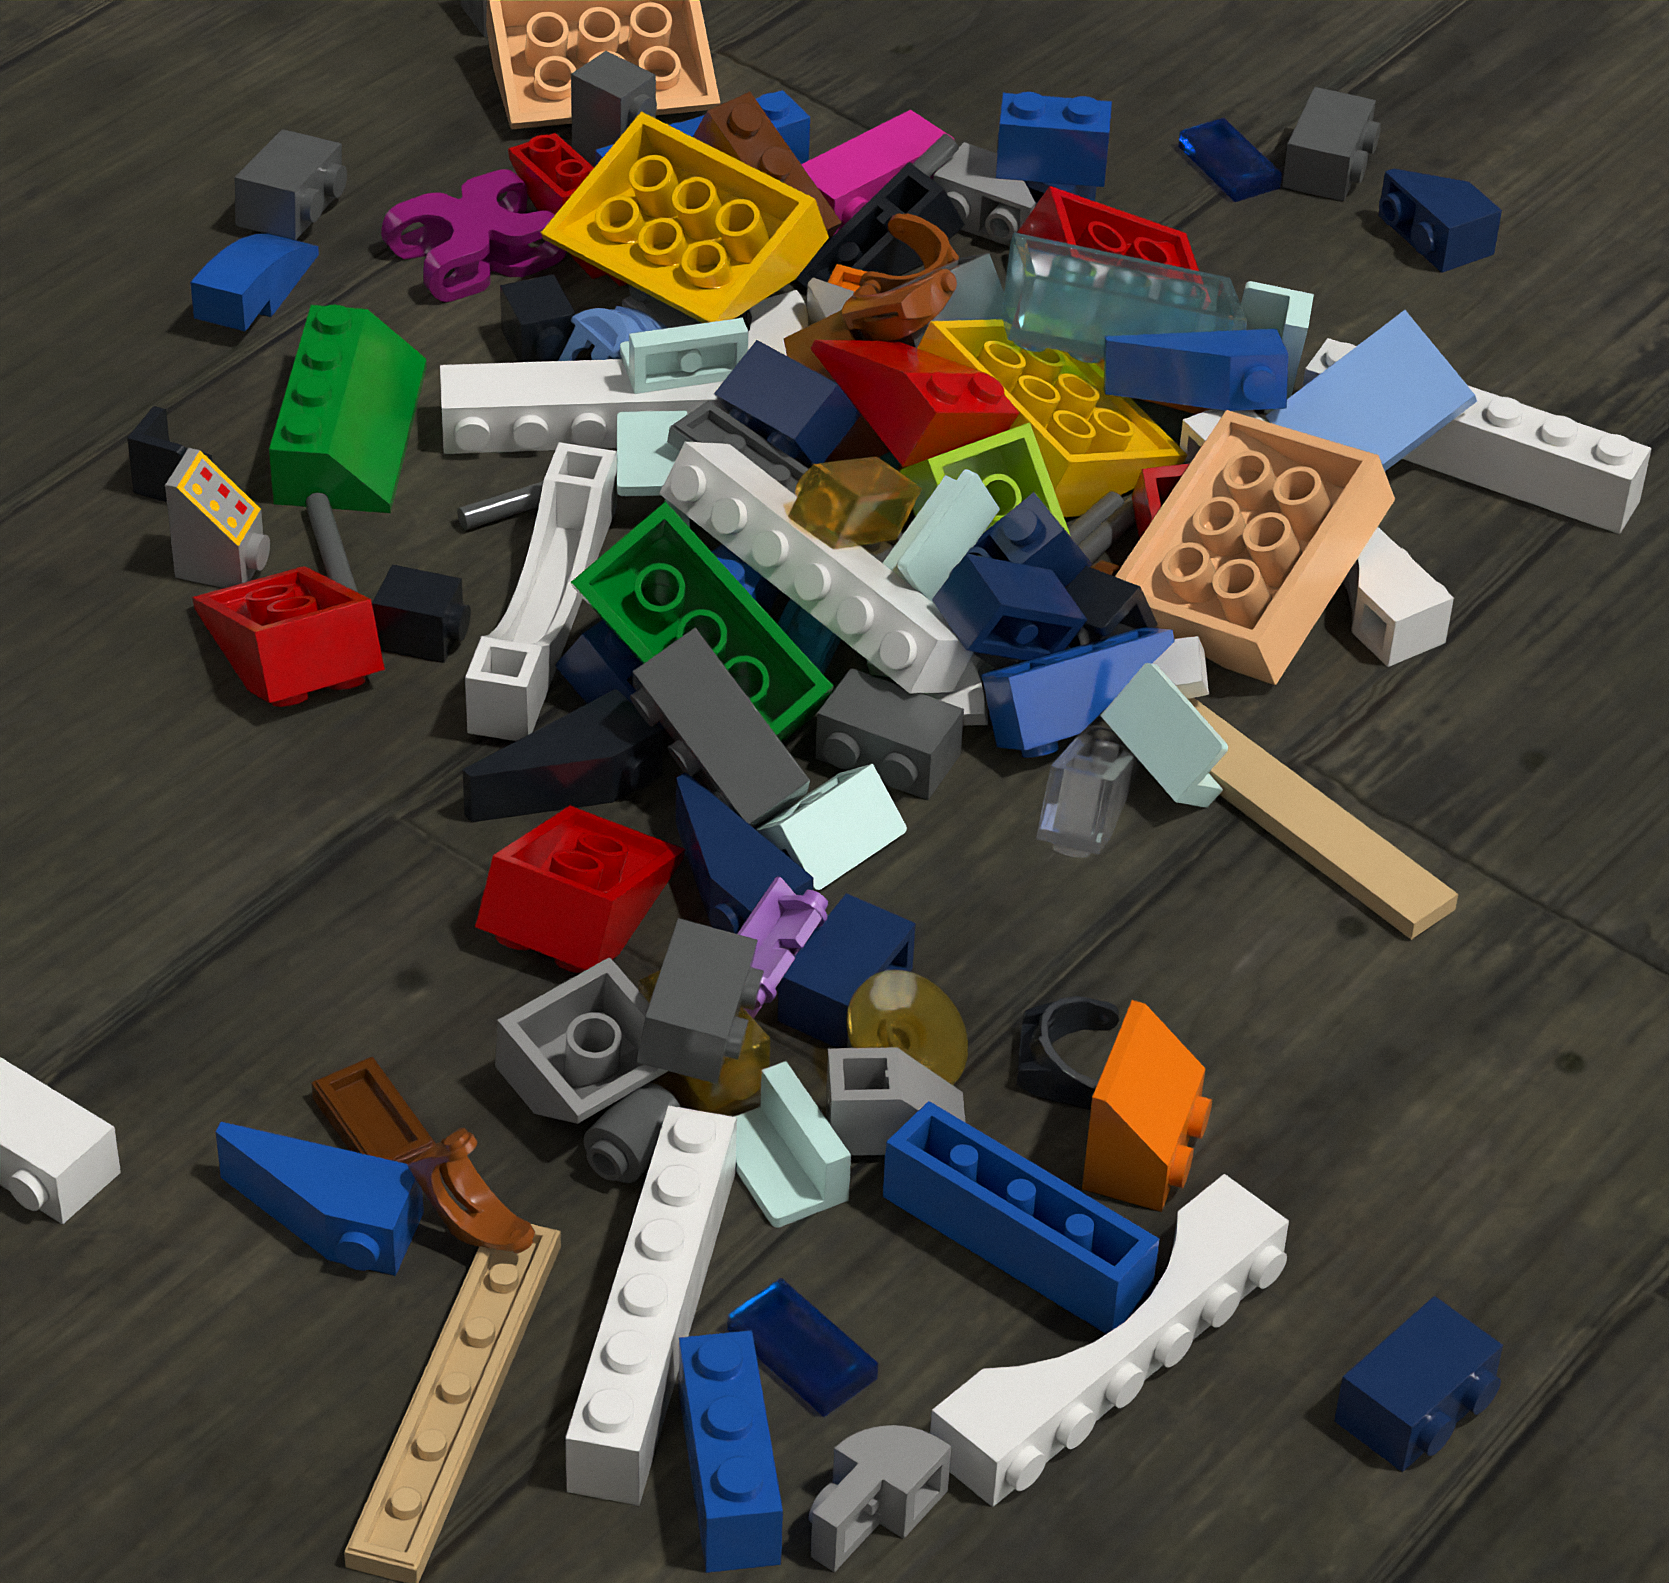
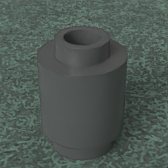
[584,1082,681,1183]

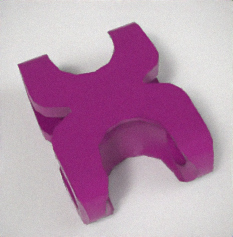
[381,169,567,302]

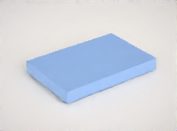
[1265,310,1477,471]

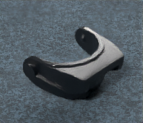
[1017,996,1119,1110]

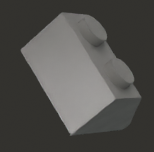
[495,957,667,1124]

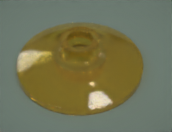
[847,970,968,1085]

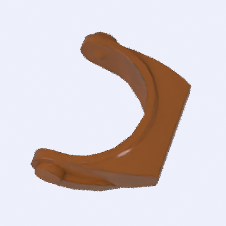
[859,214,959,294]
[842,269,957,341]
[407,1128,535,1253]

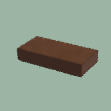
[311,1056,436,1164]

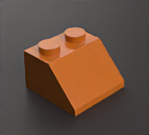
[1082,1000,1212,1212]

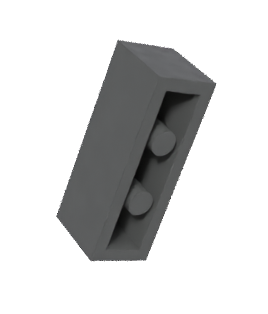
[630,628,810,829]

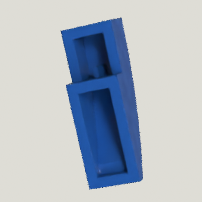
[190,234,319,331]

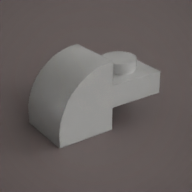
[809,1425,952,1573]

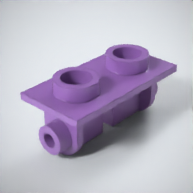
[738,877,828,1022]

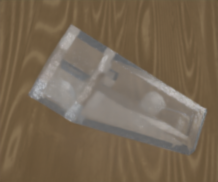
[1036,724,1141,858]

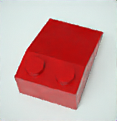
[1016,186,1210,320]
[810,339,1019,467]
[192,566,385,707]
[475,806,685,973]

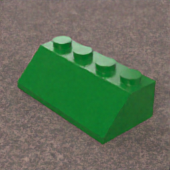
[269,305,427,513]
[571,501,833,743]

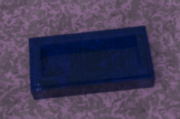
[1178,118,1282,202]
[727,1278,879,1417]

